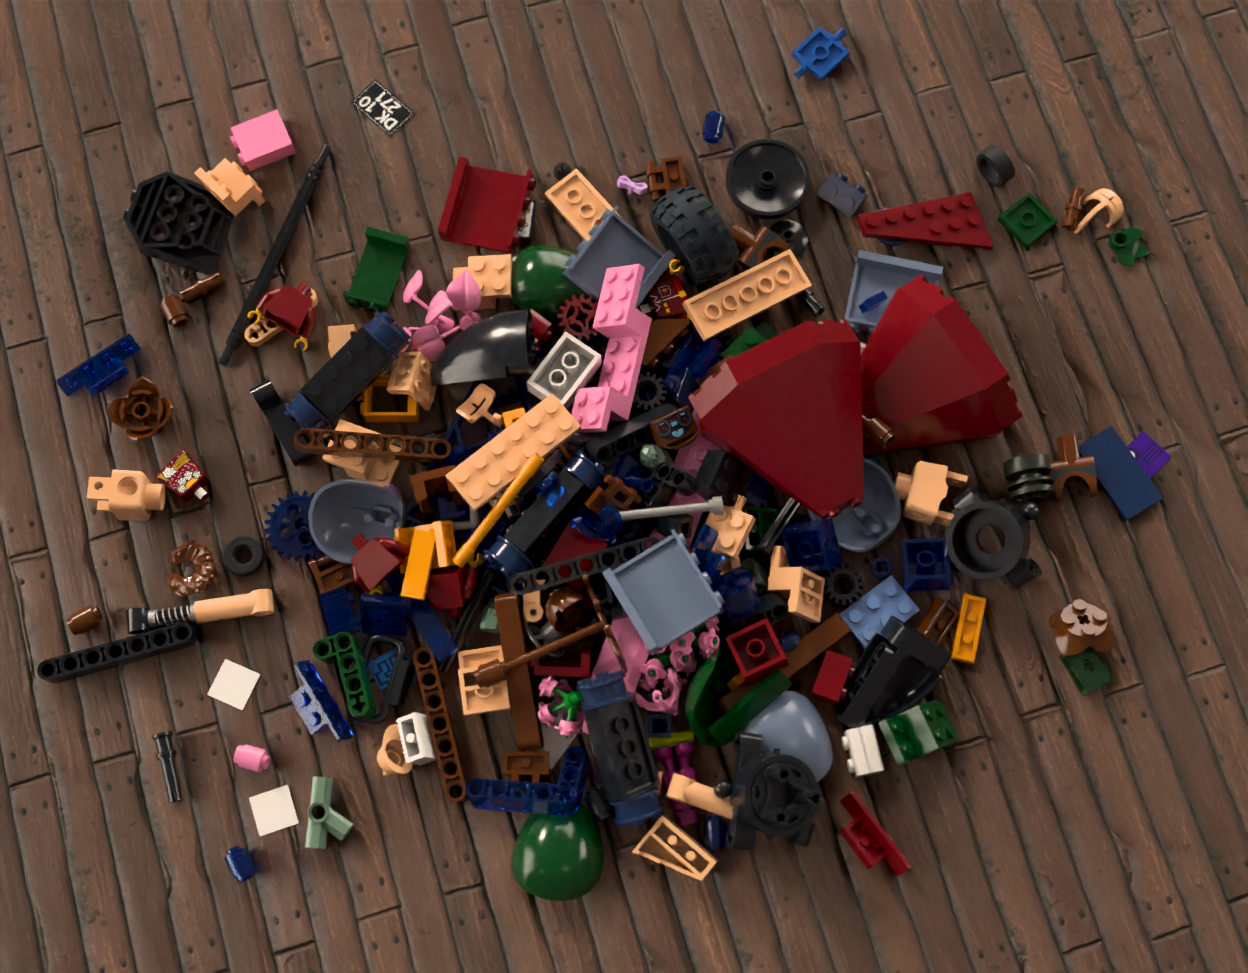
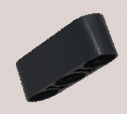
[721,592,790,635]

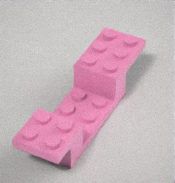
[571,264,652,433]

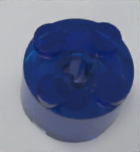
[710,567,761,619]

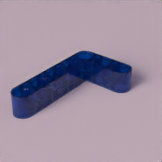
[465,746,589,816]

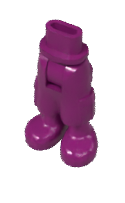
[652,741,699,826]

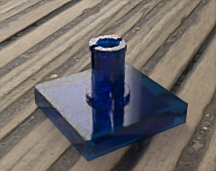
[606,454,653,508]
[360,591,408,636]

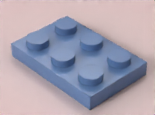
[839,575,920,649]

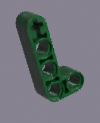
[313,632,376,720]

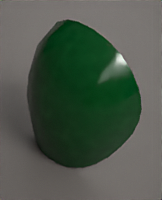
[511,245,589,319]
[685,647,741,747]
[511,799,604,901]

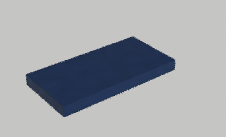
[1078,426,1164,522]

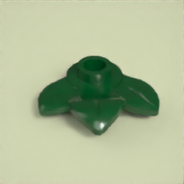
[1108,227,1149,267]

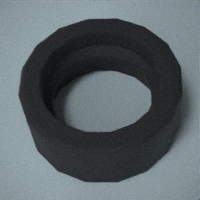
[976,145,1015,187]

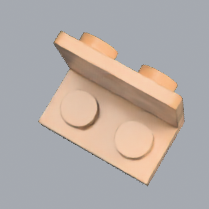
[386,352,437,410]

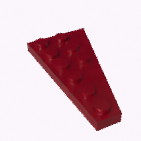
[856,192,994,251]

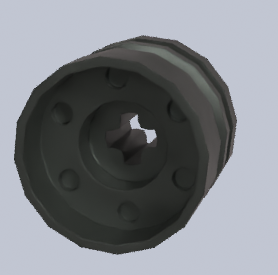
[1003,453,1056,503]

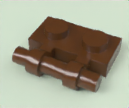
[646,156,686,202]
[585,474,642,529]
[502,751,550,794]

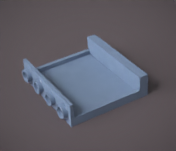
[563,205,676,308]
[844,250,943,335]
[602,529,725,655]

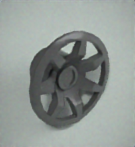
[526,621,568,659]

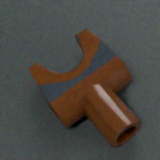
[730,224,792,270]
[1049,434,1097,502]

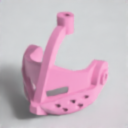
[632,667,681,716]

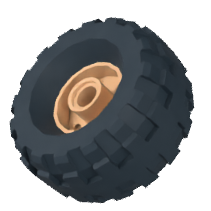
[650,186,739,285]

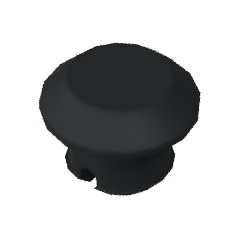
[553,162,572,180]

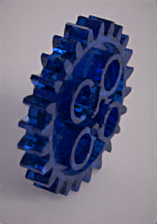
[264,490,324,562]

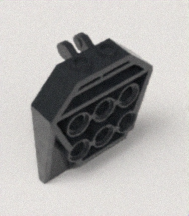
[123,171,235,276]

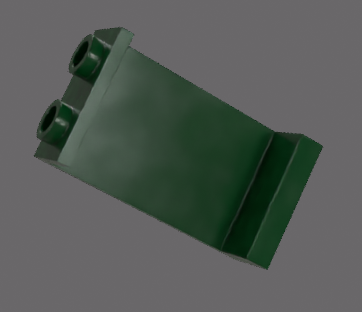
[343,226,410,313]

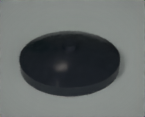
[725,139,810,219]

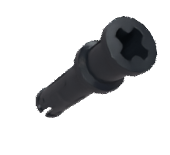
[152,731,184,803]

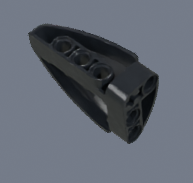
[430,309,538,386]
[836,615,952,728]

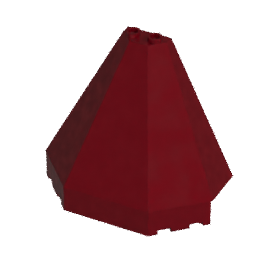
[861,274,1023,456]
[688,319,864,520]

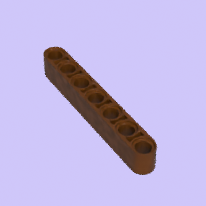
[294,428,451,463]
[494,593,544,751]
[716,613,852,714]
[413,647,468,804]

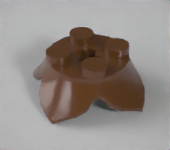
[106,376,174,441]
[1049,599,1114,657]

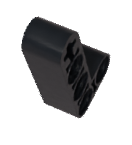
[250,379,314,467]
[619,462,698,541]

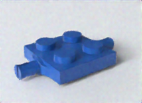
[791,26,850,81]

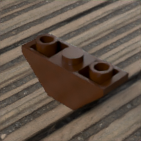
[642,319,691,373]

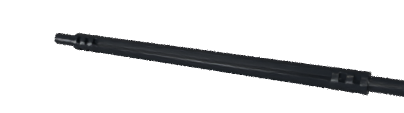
[218,144,331,367]

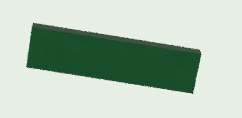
[708,668,793,745]

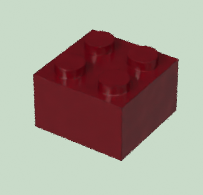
[725,618,789,685]

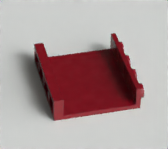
[438,156,536,254]

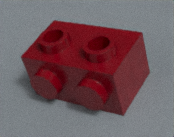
[811,650,856,706]

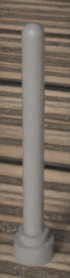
[614,496,724,521]

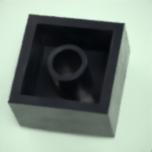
[695,450,754,507]

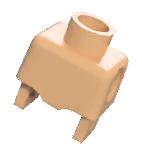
[894,461,968,526]
[87,469,166,521]

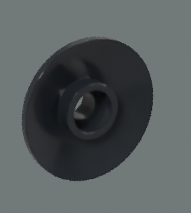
[769,220,808,258]

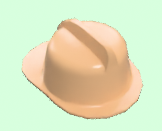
[377,724,413,776]

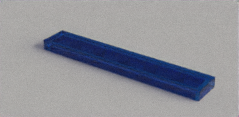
[386,568,458,662]

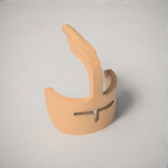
[1074,189,1124,234]
[456,383,504,427]

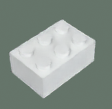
[526,331,602,410]

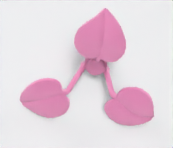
[393,270,454,364]
[410,270,481,361]

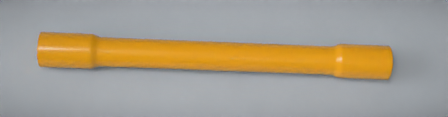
[452,452,545,568]

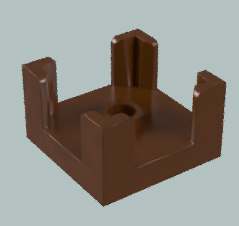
[411,465,466,515]

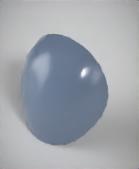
[807,458,901,552]
[308,479,406,564]
[739,691,833,782]

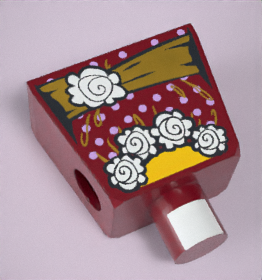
[154,448,210,502]

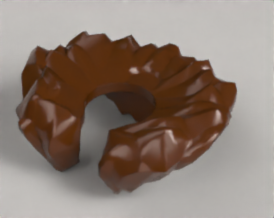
[167,540,216,597]

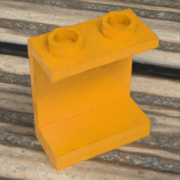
[394,520,457,574]

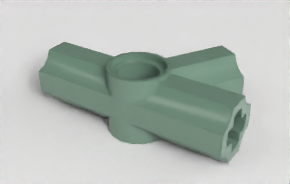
[305,776,354,849]

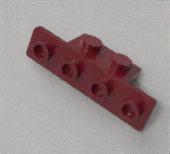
[839,791,911,876]

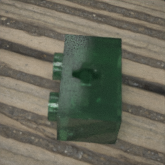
[1059,646,1111,696]

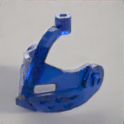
[570,504,623,545]

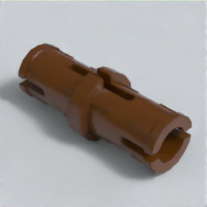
[1062,187,1086,231]
[180,271,225,303]

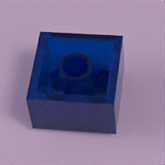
[780,518,842,571]
[901,537,951,592]

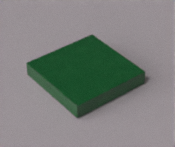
[997,192,1058,249]

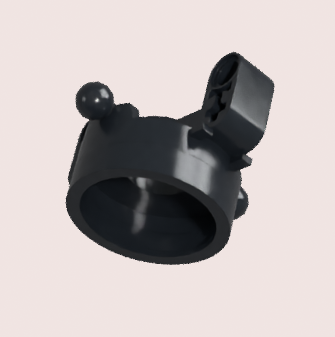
[946,485,1042,589]

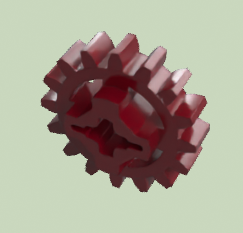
[556,294,598,341]

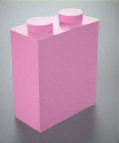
[230,109,296,171]

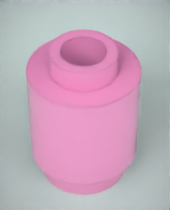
[233,744,270,773]

